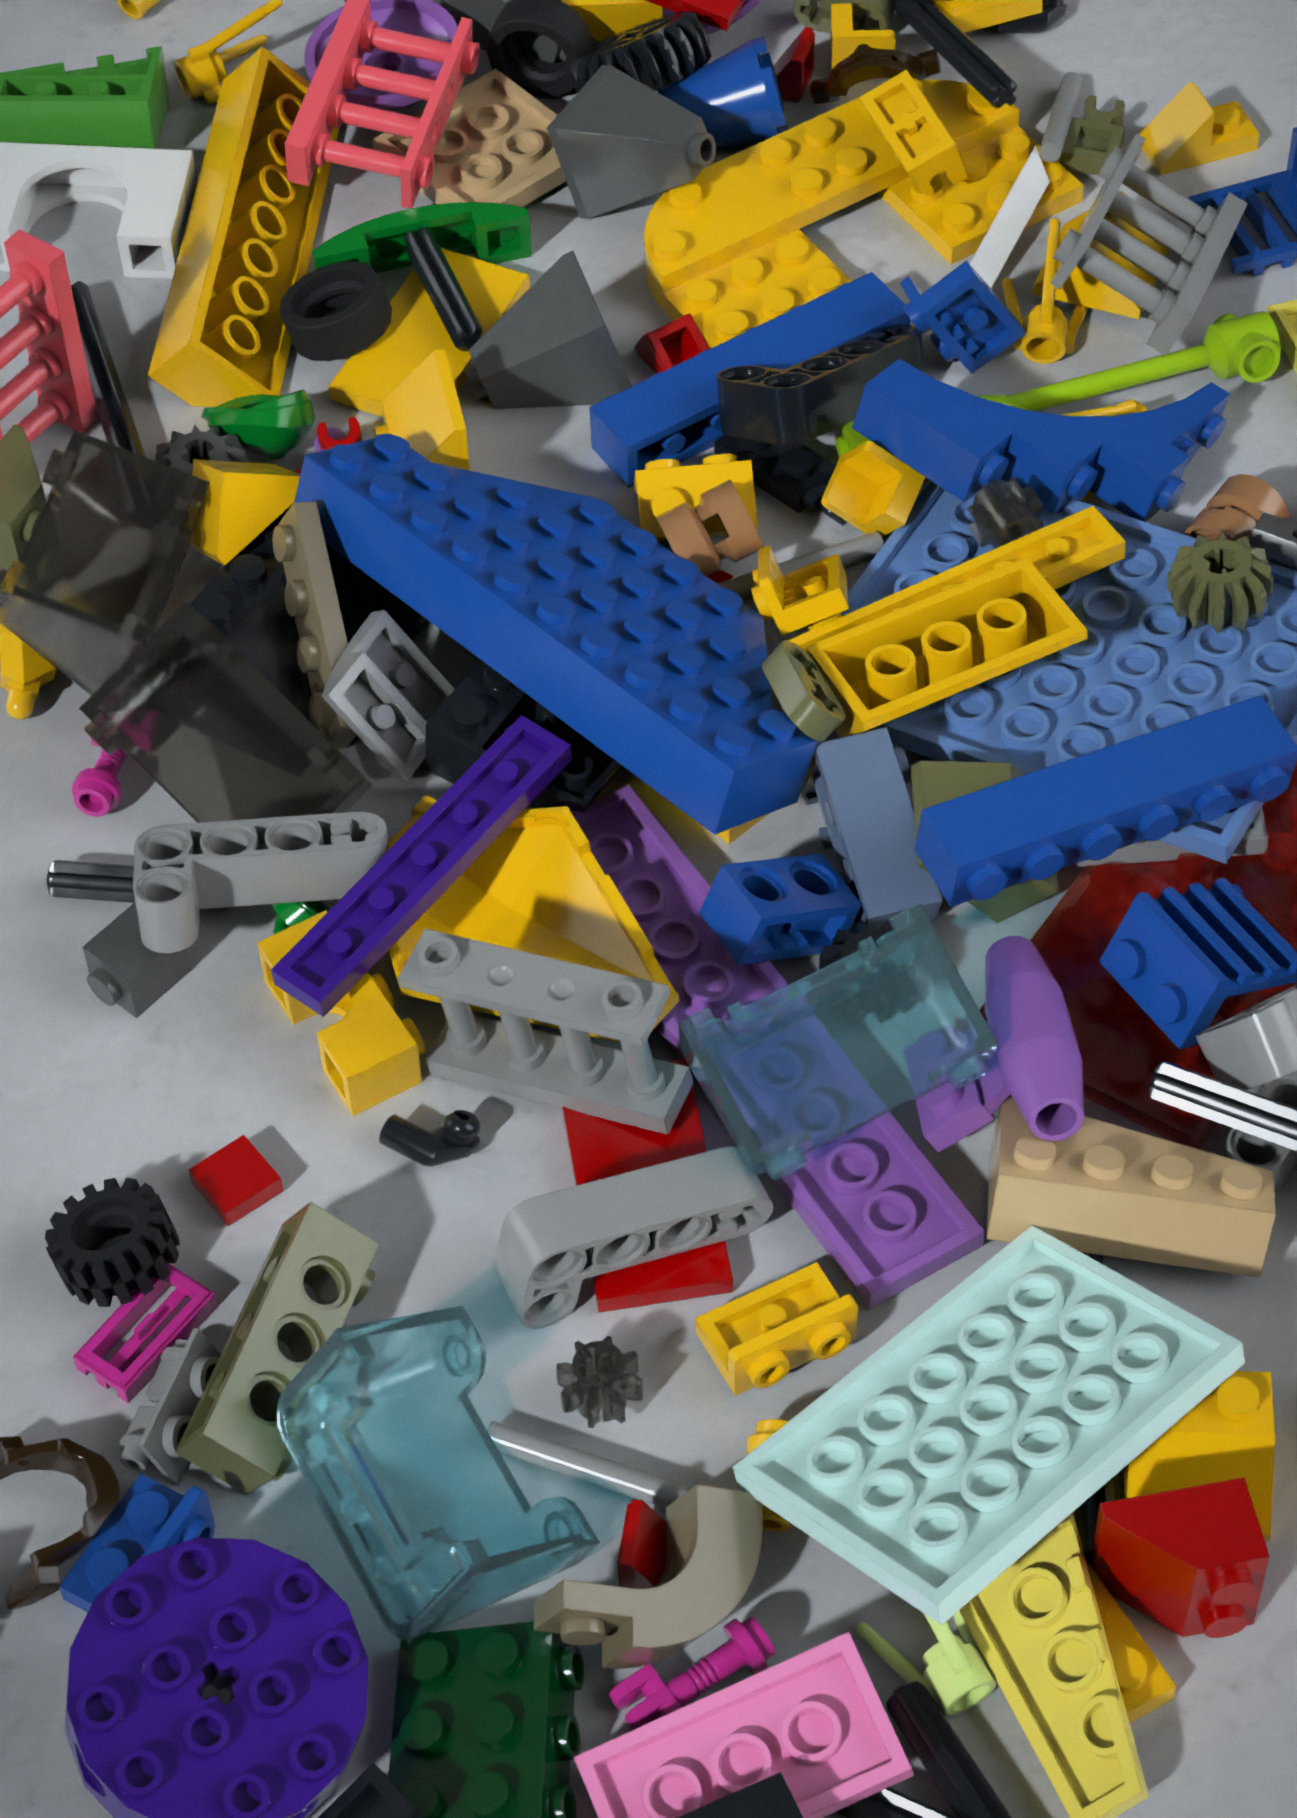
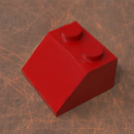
[1090,1477,1270,1638]

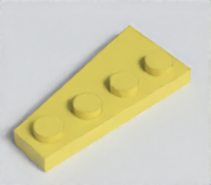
[959,1512,1149,1818]

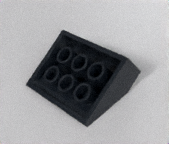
[138,512,429,779]

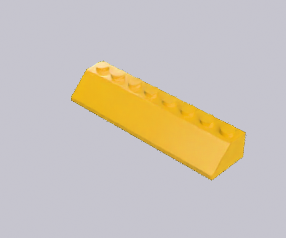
[148,46,339,407]

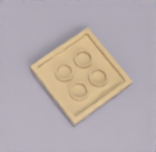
[372,68,566,207]

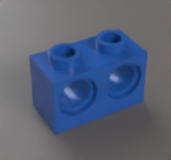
[699,853,862,965]

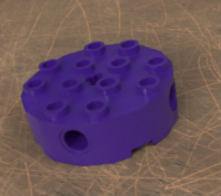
[65,1537,368,1818]

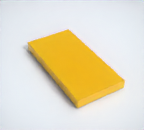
[329,248,530,417]

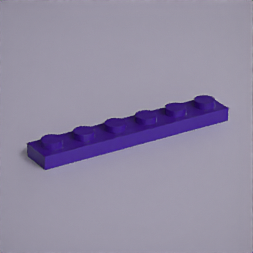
[271,715,572,1017]

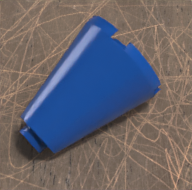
[658,36,789,147]

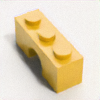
[257,910,425,1116]

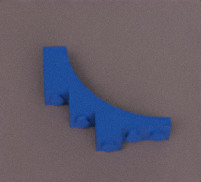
[852,359,1230,522]

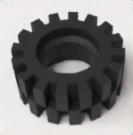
[45,1178,180,1307]

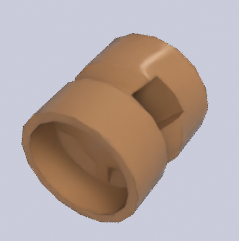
[1183,474,1289,542]
[656,479,764,577]

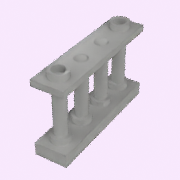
[1050,133,1248,356]
[397,929,693,1135]

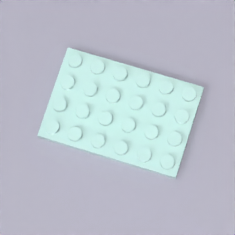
[732,1225,1245,1625]

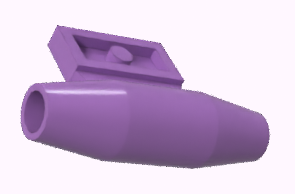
[905,936,1084,1153]

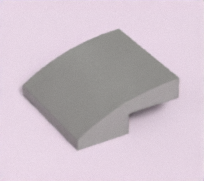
[322,610,454,783]

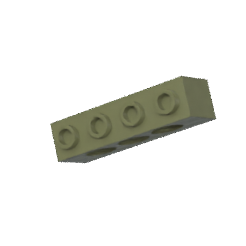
[175,1202,379,1494]

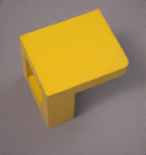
[830,3,896,78]
[821,441,925,537]

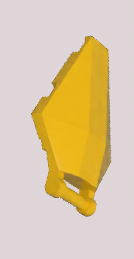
[388,795,679,1043]

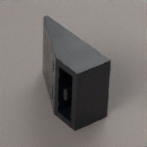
[426,659,621,813]

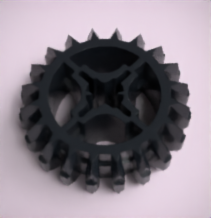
[570,11,712,93]

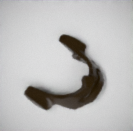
[810,44,941,104]
[0,1436,119,1609]

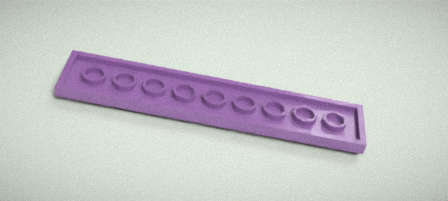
[572,785,985,1308]

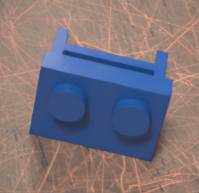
[1188,127,1297,277]
[1099,878,1297,1050]

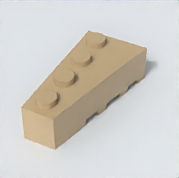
[987,1095,1276,1278]

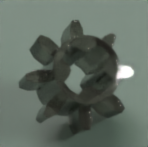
[968,478,1044,549]
[556,1336,643,1428]

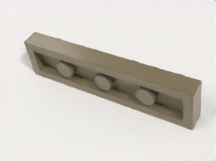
[272,502,357,750]

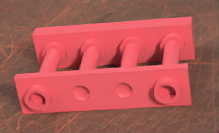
[285,0,480,209]
[0,229,99,444]

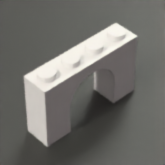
[0,142,197,279]

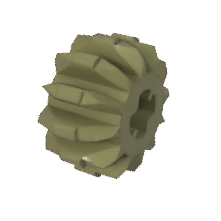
[1168,531,1273,634]

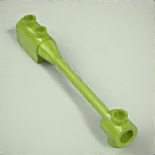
[835,311,1281,458]

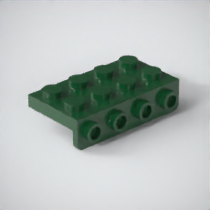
[388,1621,584,1818]

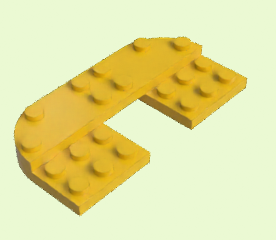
[644,78,1084,349]

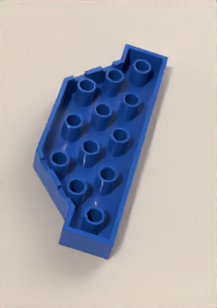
[294,434,818,835]

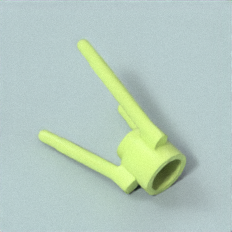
[856,1611,997,1715]

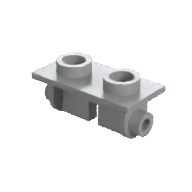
[119,1328,221,1486]

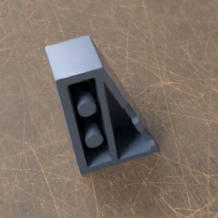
[801,727,944,932]

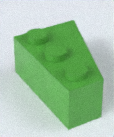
[0,46,169,149]

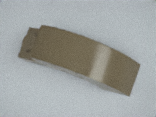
[534,1484,763,1669]

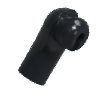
[998,0,1067,33]
[379,1110,481,1167]

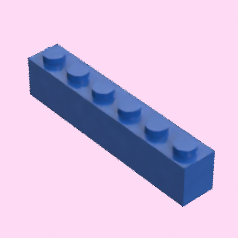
[589,272,911,488]
[915,695,1297,907]

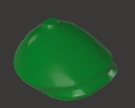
[201,389,315,460]

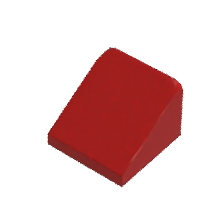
[774,27,815,103]
[634,313,710,374]
[617,1499,666,1589]

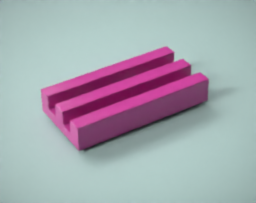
[73,1263,218,1404]

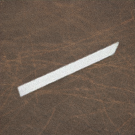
[970,145,1050,288]

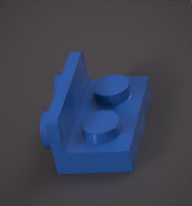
[900,260,1026,374]
[59,1473,215,1612]

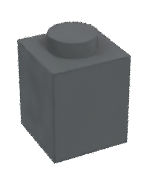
[83,902,191,1018]

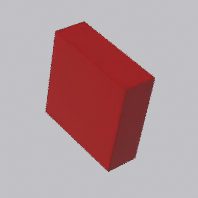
[188,1135,284,1226]

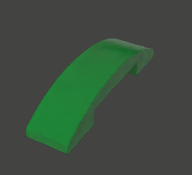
[312,202,532,273]

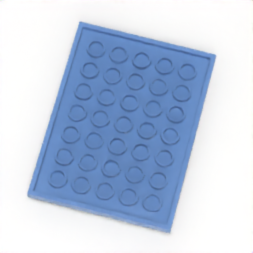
[779,479,1297,864]

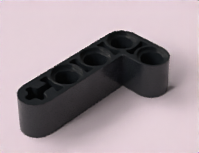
[716,325,925,445]

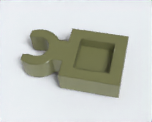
[1060,95,1125,175]

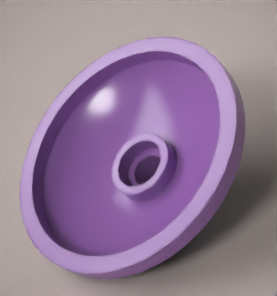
[304,0,458,111]

